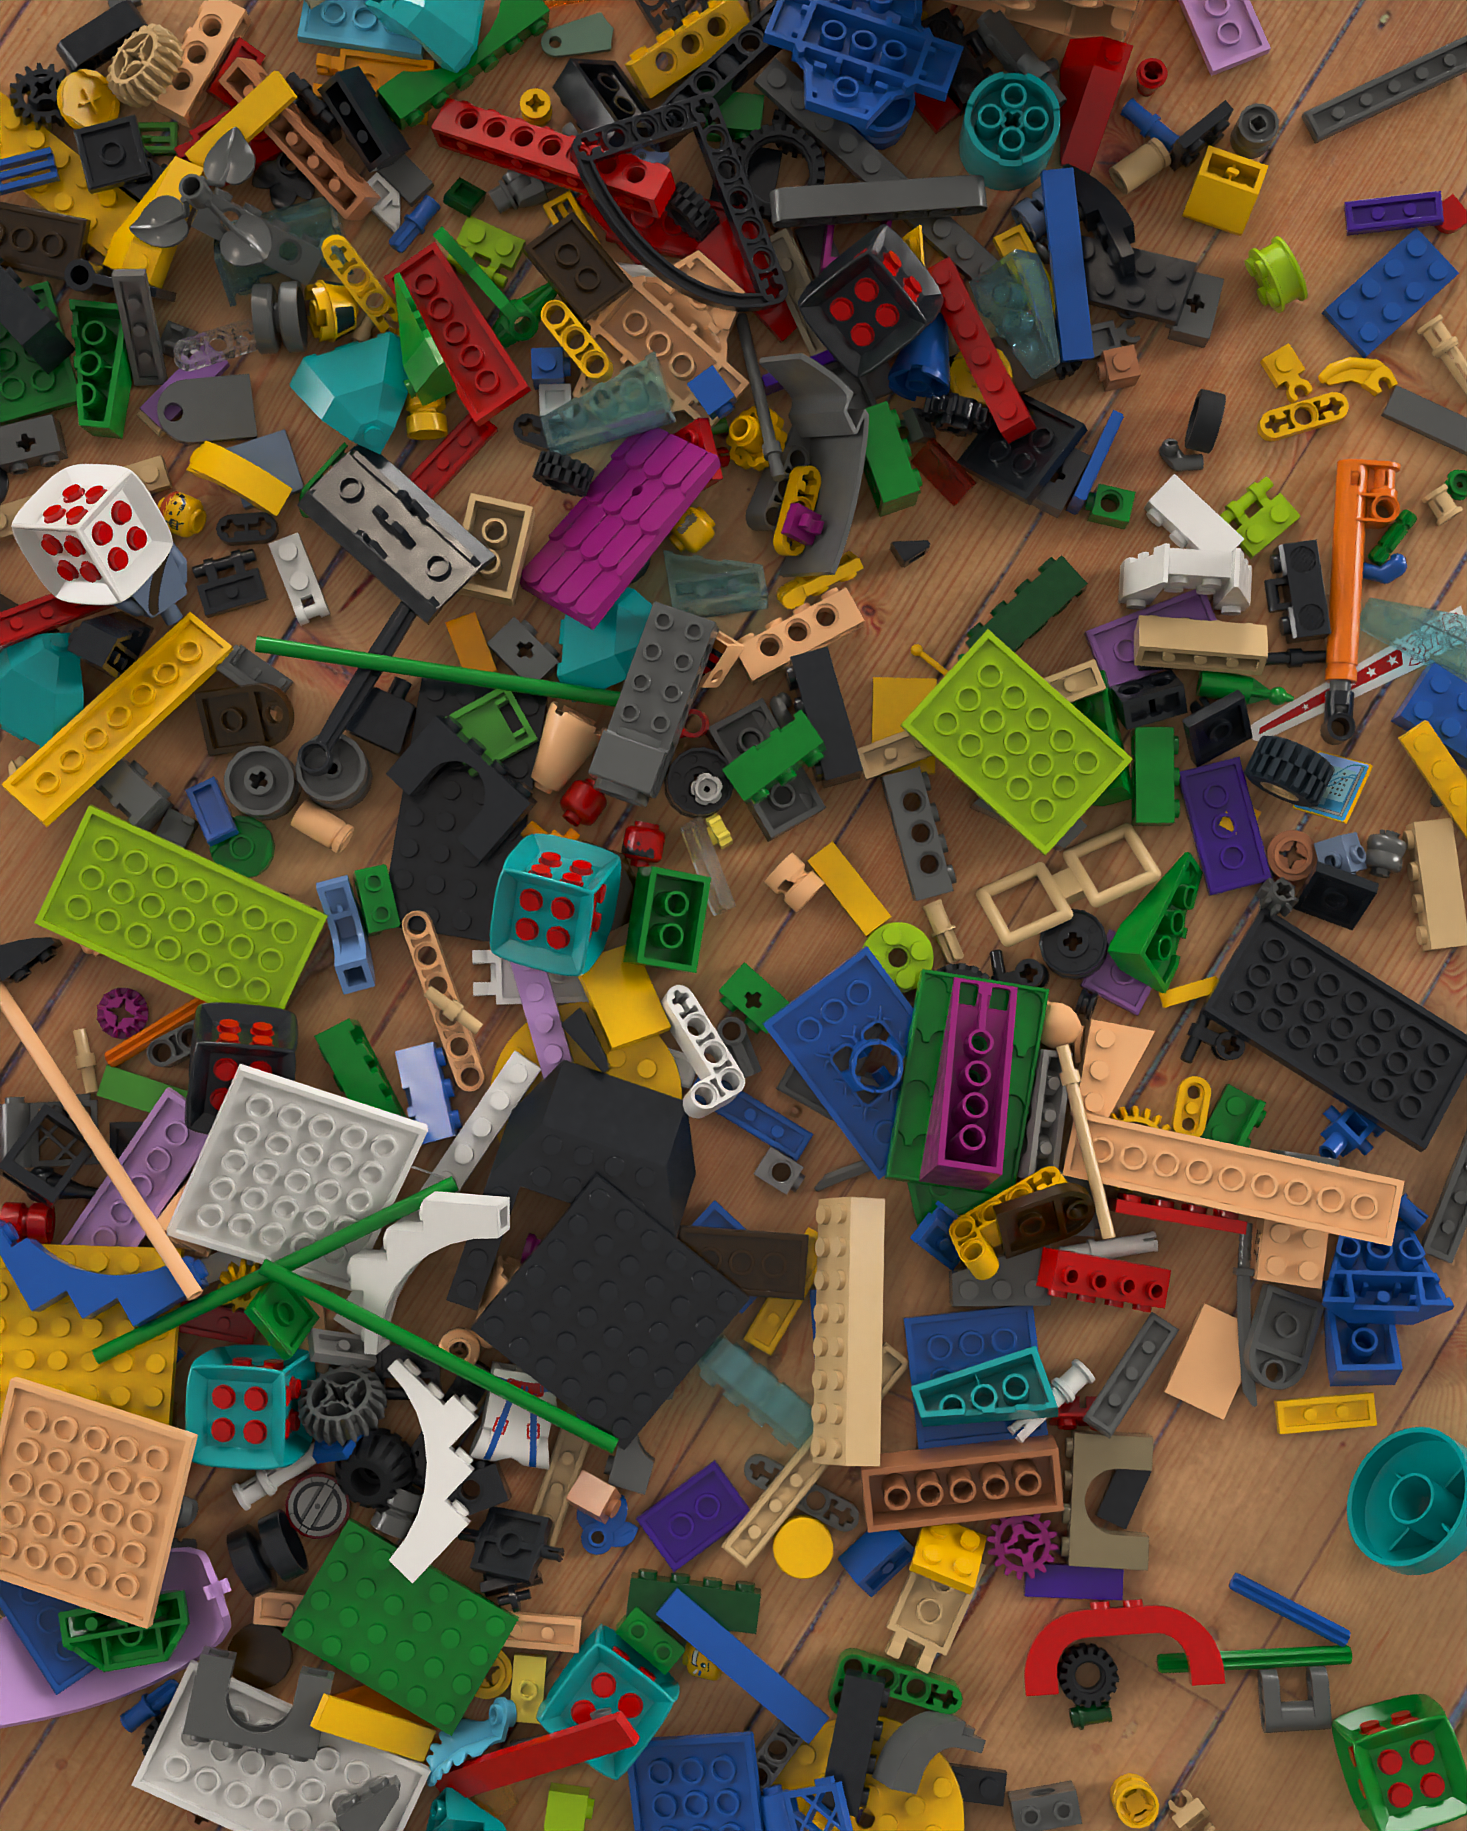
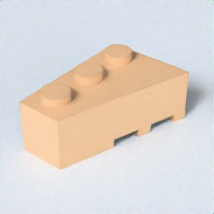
[1070,1019,1155,1118]

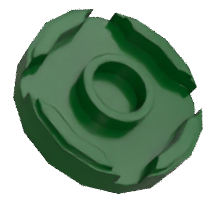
[209,815,275,878]

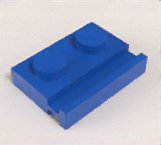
[910,1201,961,1271]

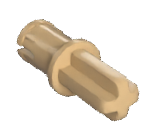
[922,899,964,964]

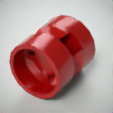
[0,1202,56,1244]

